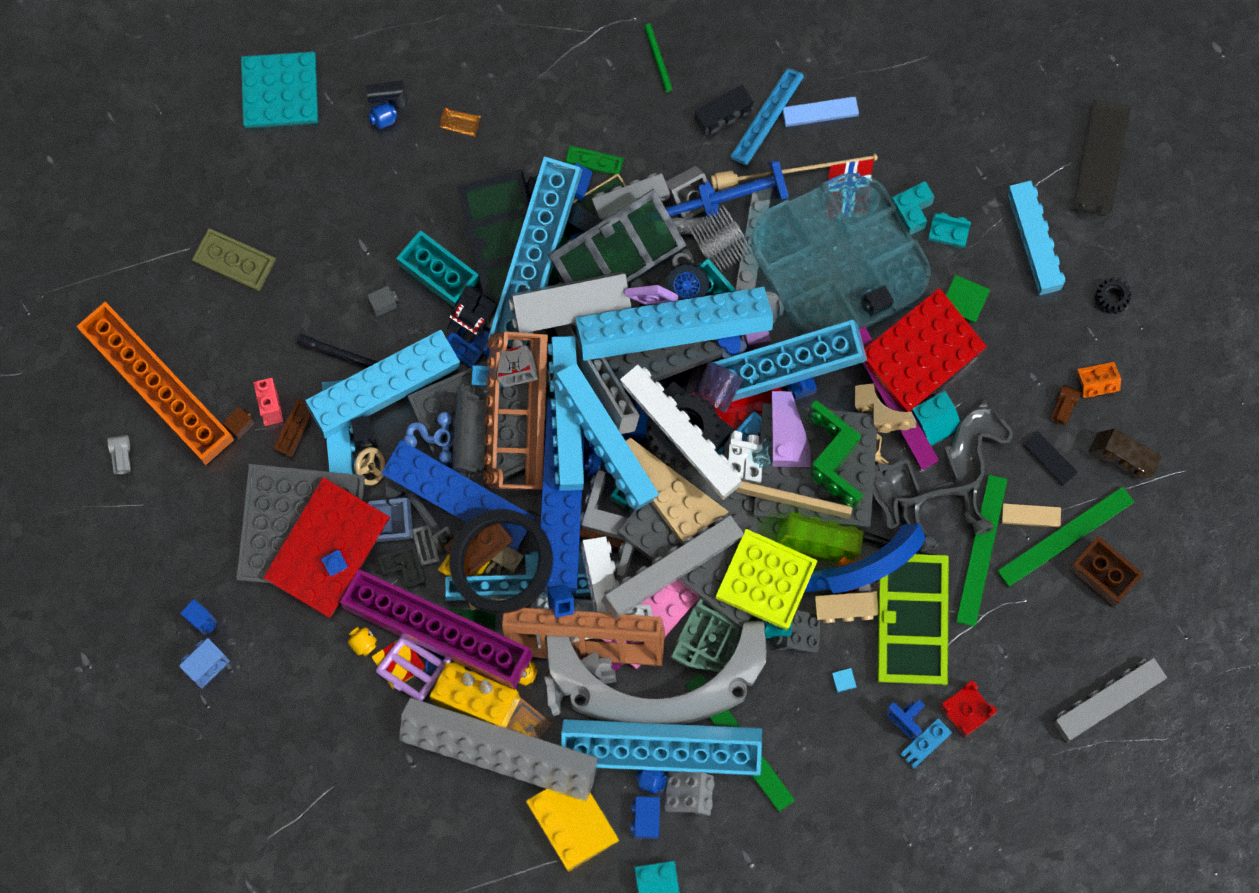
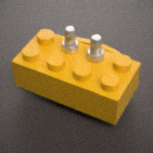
[430,662,520,728]

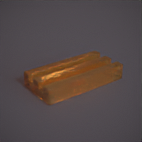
[440,108,480,135]

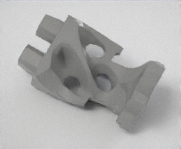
[545,652,616,716]

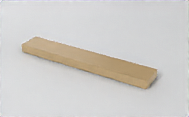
[735,481,852,519]

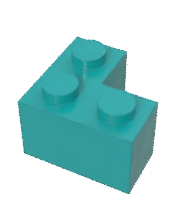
[891,181,934,236]

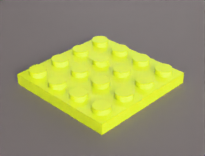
[715,529,817,630]

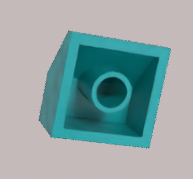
[912,391,960,446]
[635,861,679,893]

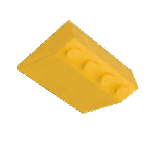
[526,789,619,872]

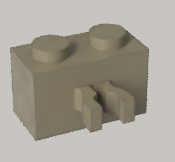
[485,546,525,576]

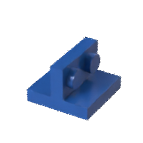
[885,700,925,741]

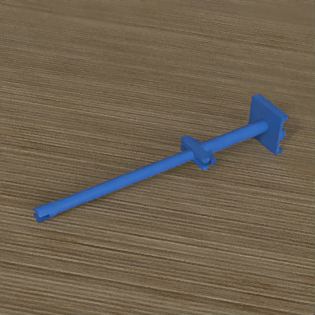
[569,160,789,243]

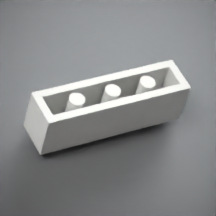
[580,537,619,613]

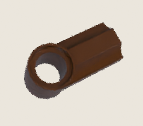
[1051,385,1081,425]

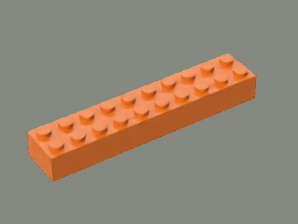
[76,302,234,466]

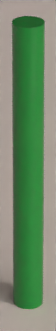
[644,24,673,92]

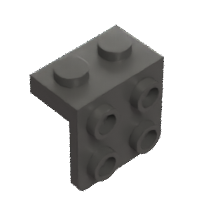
[773,610,821,653]

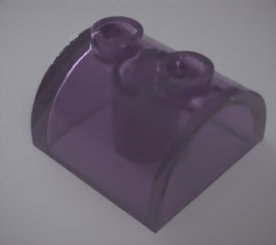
[691,361,744,413]

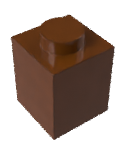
[222,407,255,440]

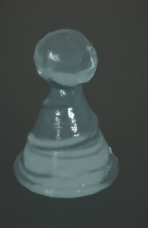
[752,439,772,468]

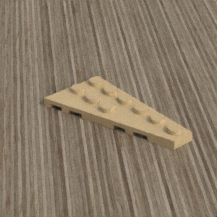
[626,438,729,544]

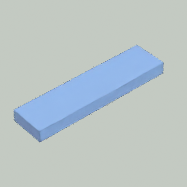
[782,97,859,127]

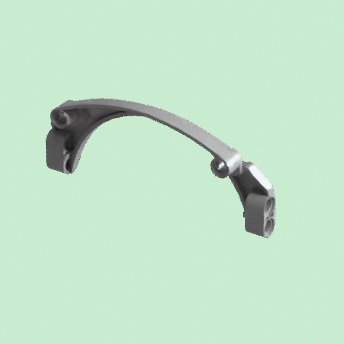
[547,621,766,725]

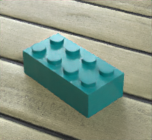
[396,230,480,308]

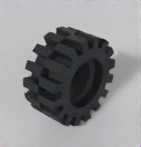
[1095,277,1132,314]

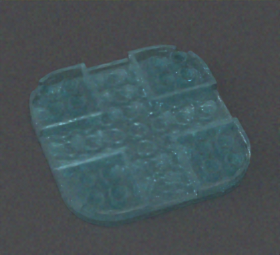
[751,173,931,335]

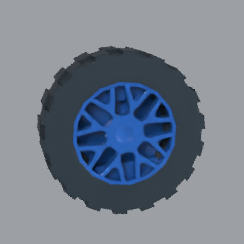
[666,262,709,301]

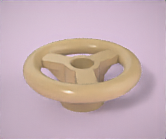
[355,447,386,486]

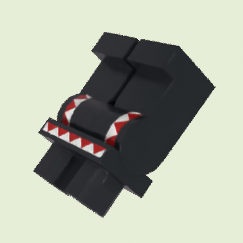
[447,285,499,343]

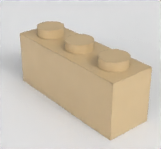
[815,591,879,623]

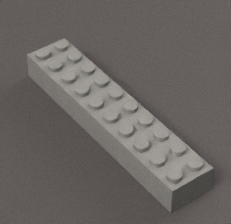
[399,698,598,801]

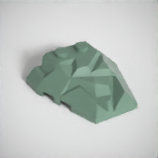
[670,598,743,672]

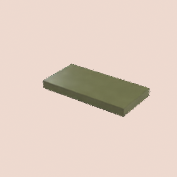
[192,228,276,292]

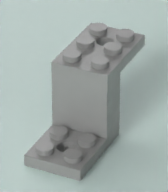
[580,470,634,583]

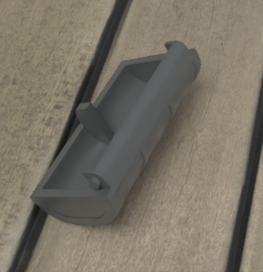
[450,391,488,473]

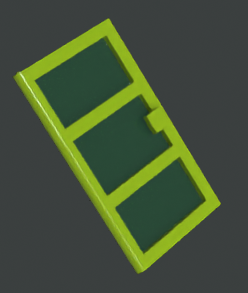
[877,554,949,685]

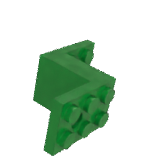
[808,400,864,510]

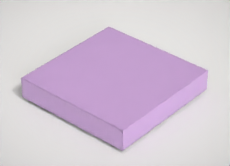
[625,285,678,306]

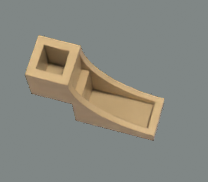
[855,383,916,433]

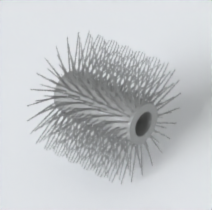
[689,205,753,272]

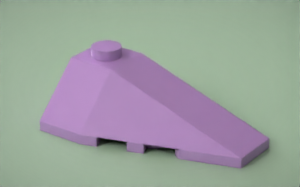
[772,391,811,467]

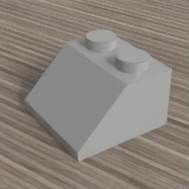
[666,166,708,218]

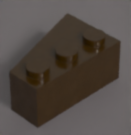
[1088,428,1162,479]

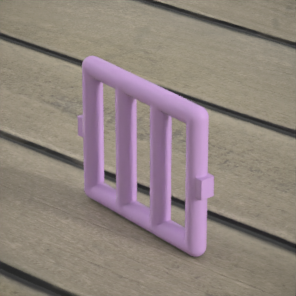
[376,636,452,701]

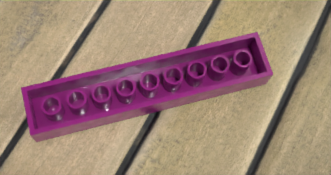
[340,569,533,690]

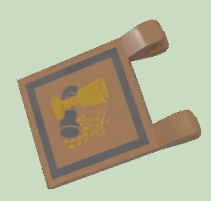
[506,697,552,739]

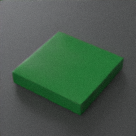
[946,275,990,324]

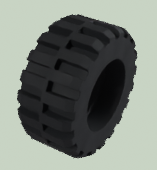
[646,392,721,470]

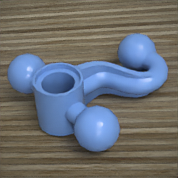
[402,412,454,465]

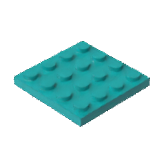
[241,52,318,128]

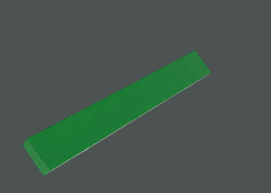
[956,475,1008,627]
[997,487,1134,588]
[685,673,795,812]

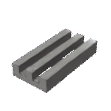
[413,525,440,567]

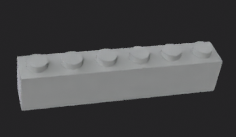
[1053,658,1167,743]

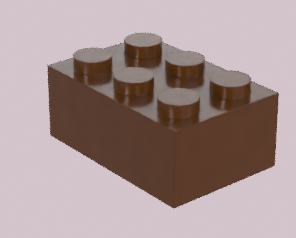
[1070,536,1143,607]

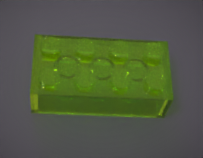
[776,513,864,562]

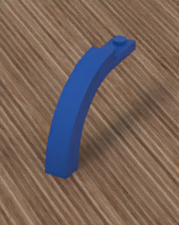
[804,523,926,593]

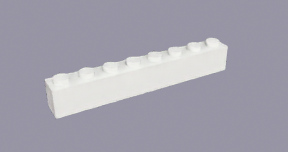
[620,365,742,500]

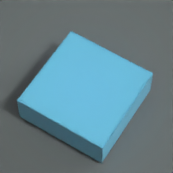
[832,668,856,693]

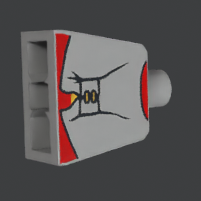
[497,340,538,387]

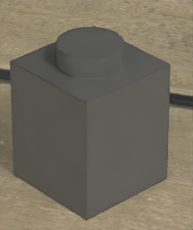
[367,286,398,316]

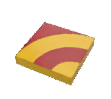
[372,641,426,690]

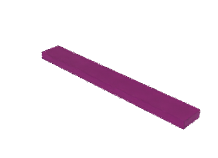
[859,326,939,470]

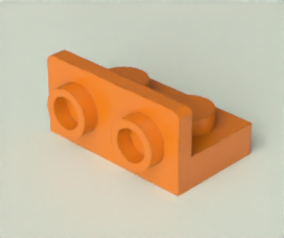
[1077,362,1121,398]

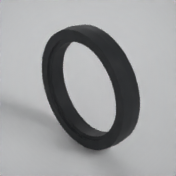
[450,509,553,614]

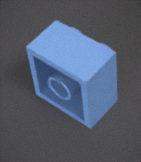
[179,638,230,689]

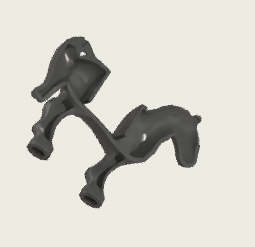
[873,399,1013,552]

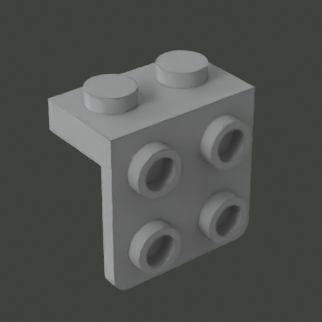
[665,772,714,816]

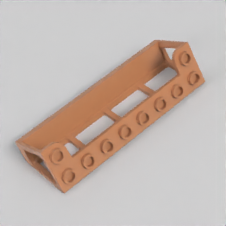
[483,332,548,490]
[502,608,665,666]

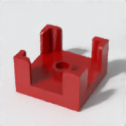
[939,680,997,738]

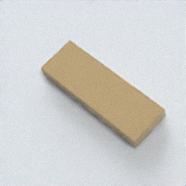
[1002,504,1061,528]

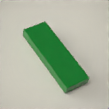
[565,145,624,176]

